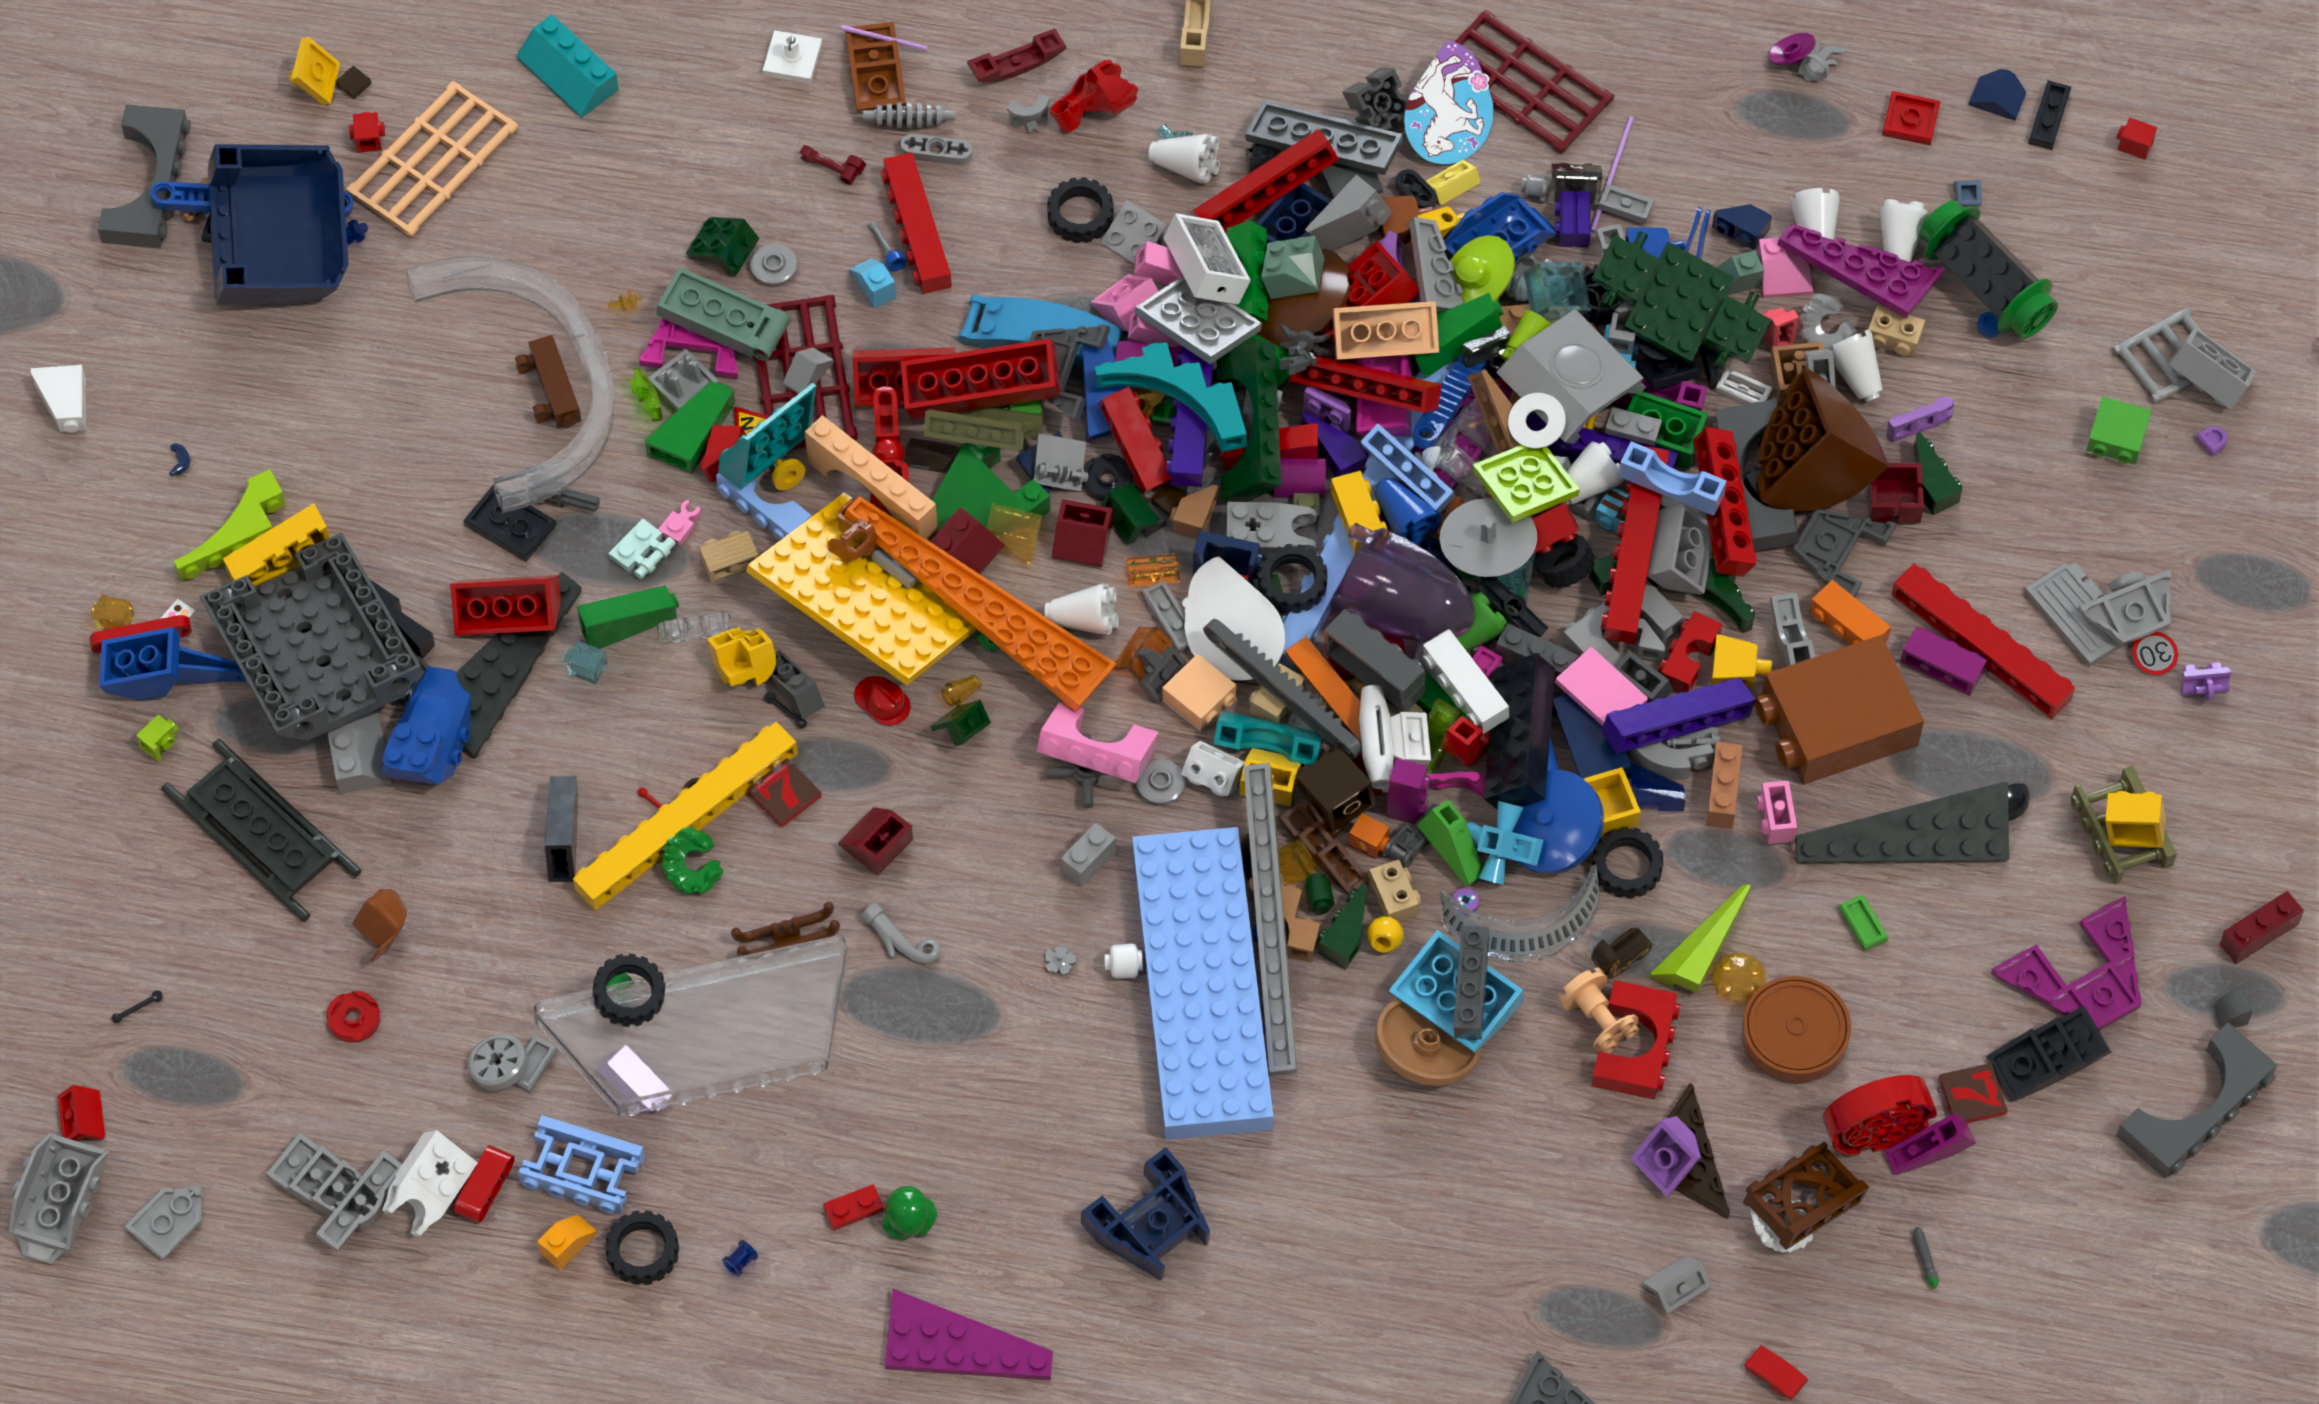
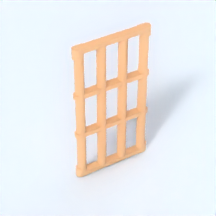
[344,81,519,237]

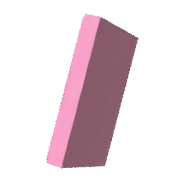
[1555,647,1648,726]

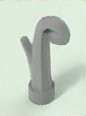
[861,902,941,964]

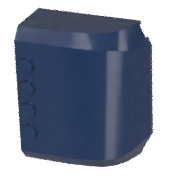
[208,144,349,305]

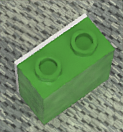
[2086,396,2152,466]

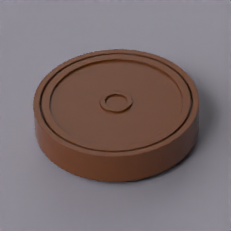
[1741,976,1851,1083]

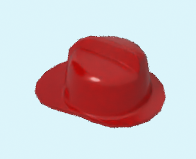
[854,676,911,726]

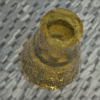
[941,674,981,707]

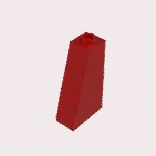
[1220,424,1318,471]

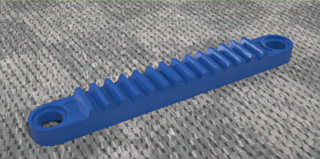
[151,181,353,217]
[1412,330,1503,449]

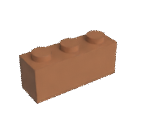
[1706,742,1742,829]

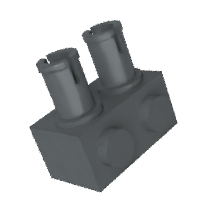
[1615,650,1673,703]

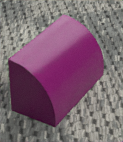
[1274,458,1326,498]

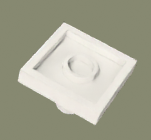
[763,30,822,84]

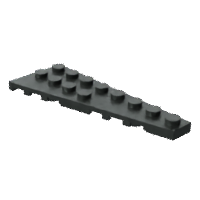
[456,572,582,759]
[1796,782,2009,862]

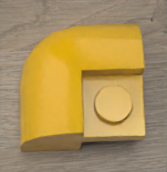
[707,627,776,687]

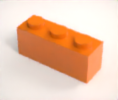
[1809,580,1891,645]

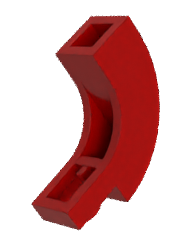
[1443,716,1490,766]

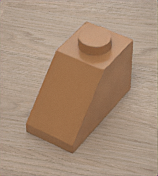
[1170,485,1218,539]

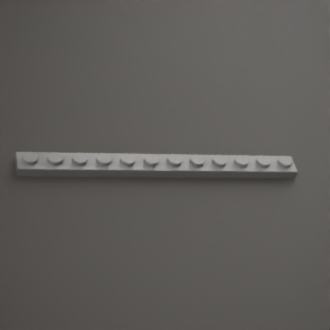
[1243,763,1298,1075]

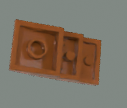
[845,22,906,111]

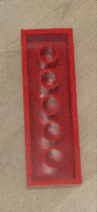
[901,338,1061,420]

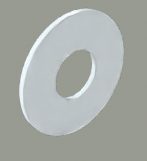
[1508,393,1566,449]

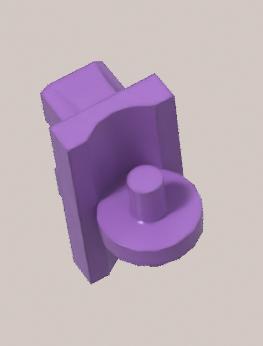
[2181,662,2231,701]

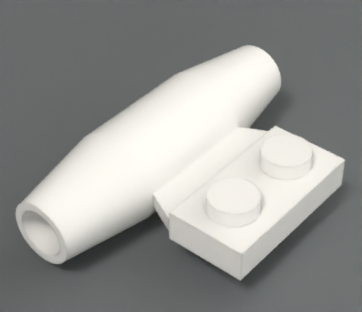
[1359,685,1431,789]

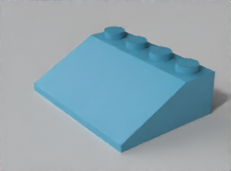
[1389,930,1524,1053]

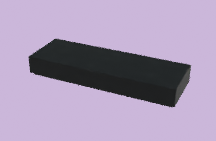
[2028,80,2072,150]

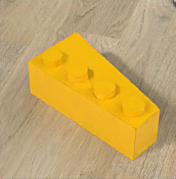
[223,503,330,587]

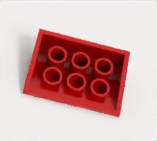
[1324,241,1419,345]

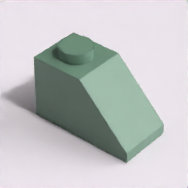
[1717,250,1764,296]

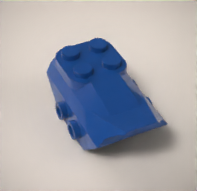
[1444,192,1557,264]
[380,666,471,785]

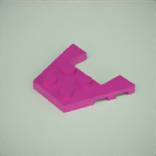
[639,318,738,379]

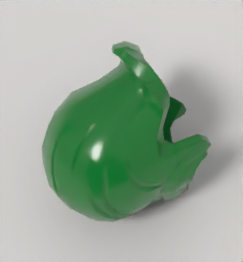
[883,1186,937,1241]

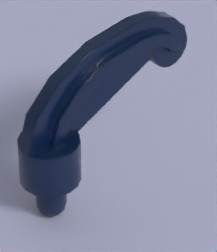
[169,443,190,476]

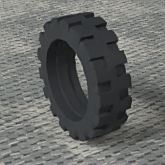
[1047,177,1114,243]
[1258,544,1328,613]
[1592,827,1663,899]
[592,954,666,1027]
[605,1210,679,1285]

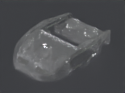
[1435,397,1498,500]

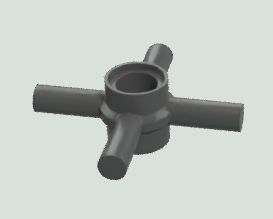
[1047,733,1108,808]

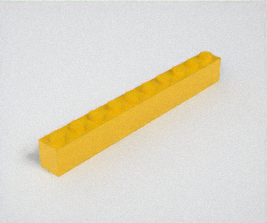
[573,721,798,911]

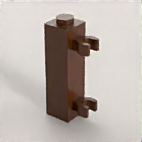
[515,335,581,429]

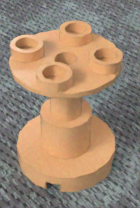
[1558,968,1639,1054]

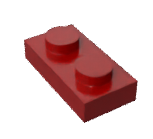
[823,1184,884,1231]

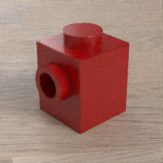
[349,112,385,153]

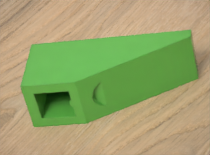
[1417,799,1483,887]

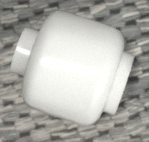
[1104,944,1143,979]

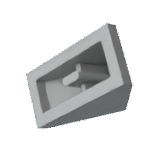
[783,348,834,394]

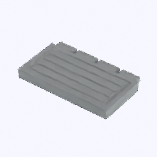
[2024,562,2124,667]

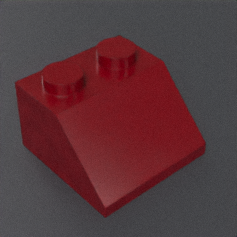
[930,506,1005,574]

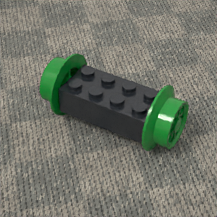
[1919,200,2058,339]

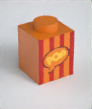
[1348,813,1391,859]

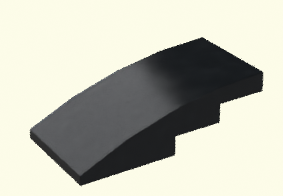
[1986,1005,2112,1102]

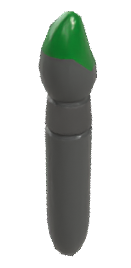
[1914,1227,1939,1288]

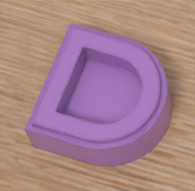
[2196,426,2228,457]

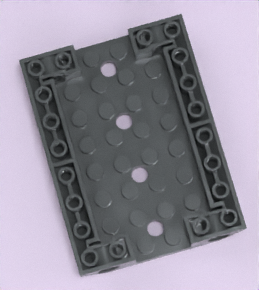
[200,532,422,741]

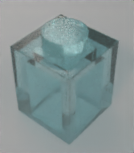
[564,640,607,685]

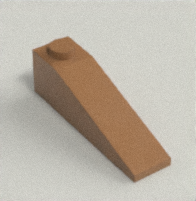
[1467,369,1531,454]

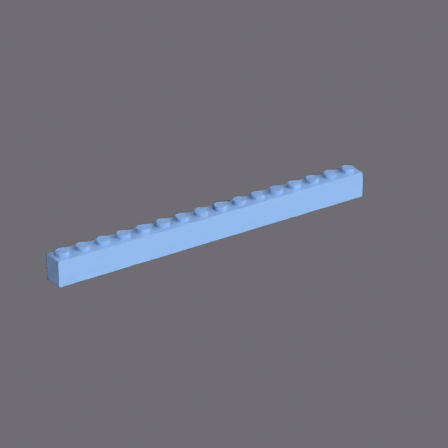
[1277,354,1462,673]

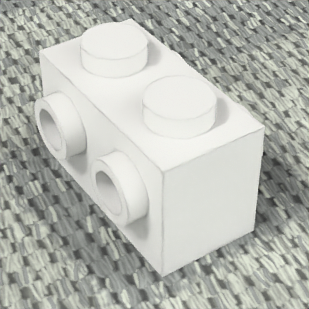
[1181,741,1245,796]

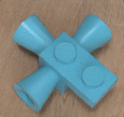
[1467,801,1544,885]

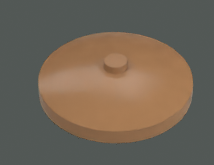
[1374,999,1482,1086]

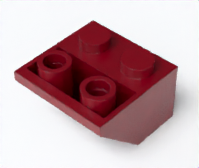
[1052,499,1113,567]
[838,807,913,876]

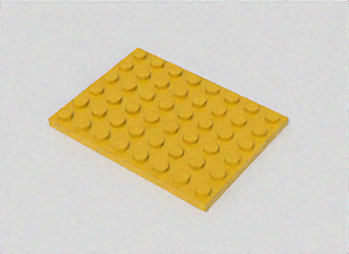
[746,492,978,685]

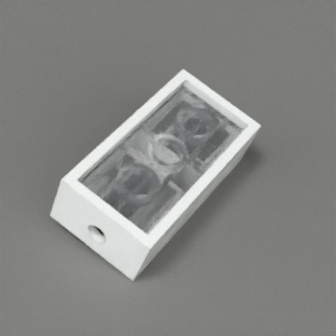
[1163,213,1251,305]

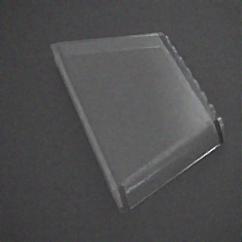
[533,936,848,1116]

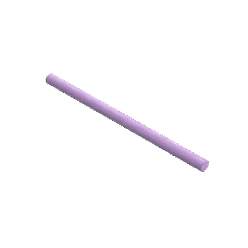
[841,25,928,51]

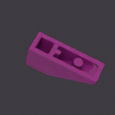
[1884,1113,1976,1175]

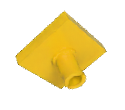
[289,36,341,106]

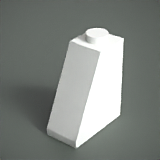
[31,365,86,433]

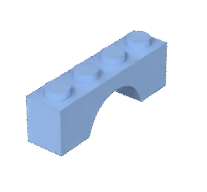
[1619,441,1726,516]
[716,473,812,541]

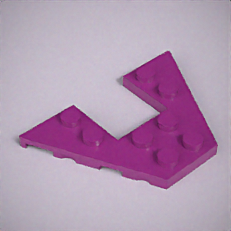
[1991,896,2142,1031]

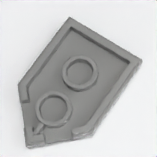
[123,1185,201,1261]

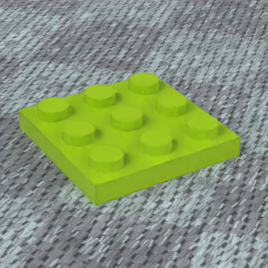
[1473,445,1580,523]

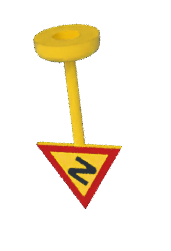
[734,406,806,491]

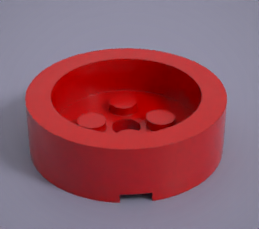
[1822,1075,1937,1156]

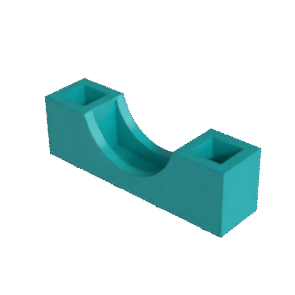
[1213,711,1324,765]

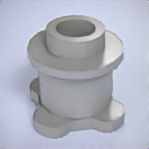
[1521,173,1549,203]

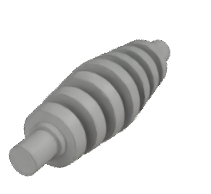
[863,101,955,129]

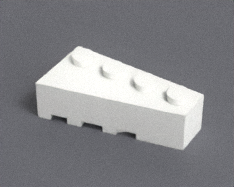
[1422,629,1509,734]

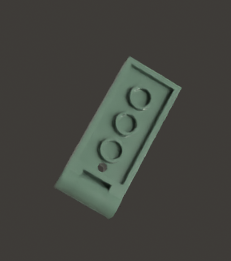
[657,267,791,361]

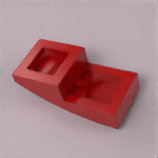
[1744,1345,1808,1400]

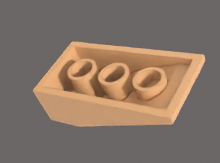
[1332,301,1439,360]

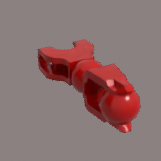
[870,386,909,517]

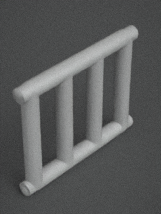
[2112,307,2204,404]

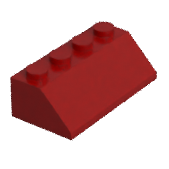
[853,347,955,407]
[450,575,561,635]

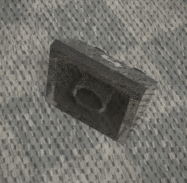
[1549,162,1602,204]

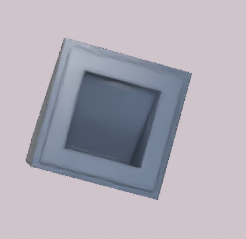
[1954,180,1982,206]

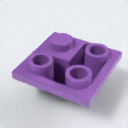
[1303,386,1351,435]

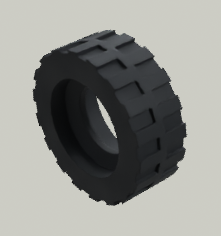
[1535,534,1595,588]

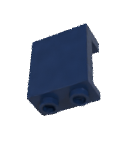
[1193,531,1263,585]

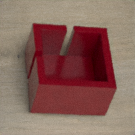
[1867,463,1924,523]

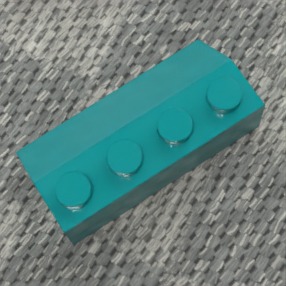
[517,14,619,118]

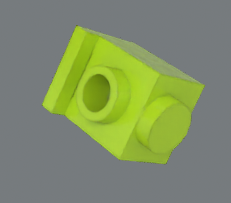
[136,714,179,762]

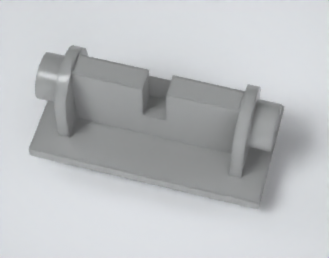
[1665,727,1720,754]

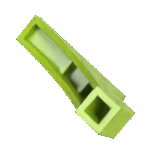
[173,469,286,582]

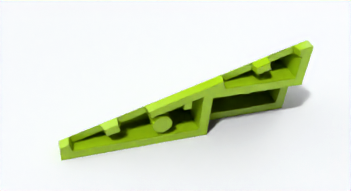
[1649,884,1751,994]

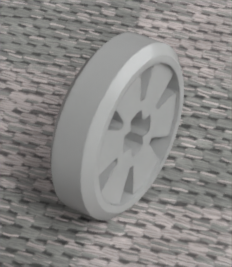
[468,1034,528,1091]

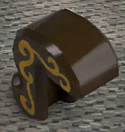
[1591,927,1652,978]

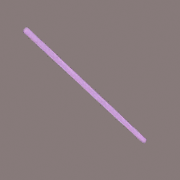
[1591,116,1634,232]

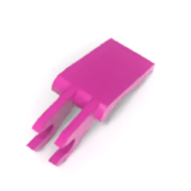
[1428,772,1486,798]

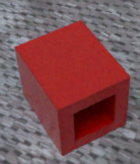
[2116,117,2158,160]

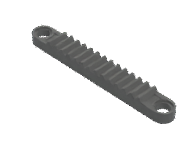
[1203,619,1362,761]

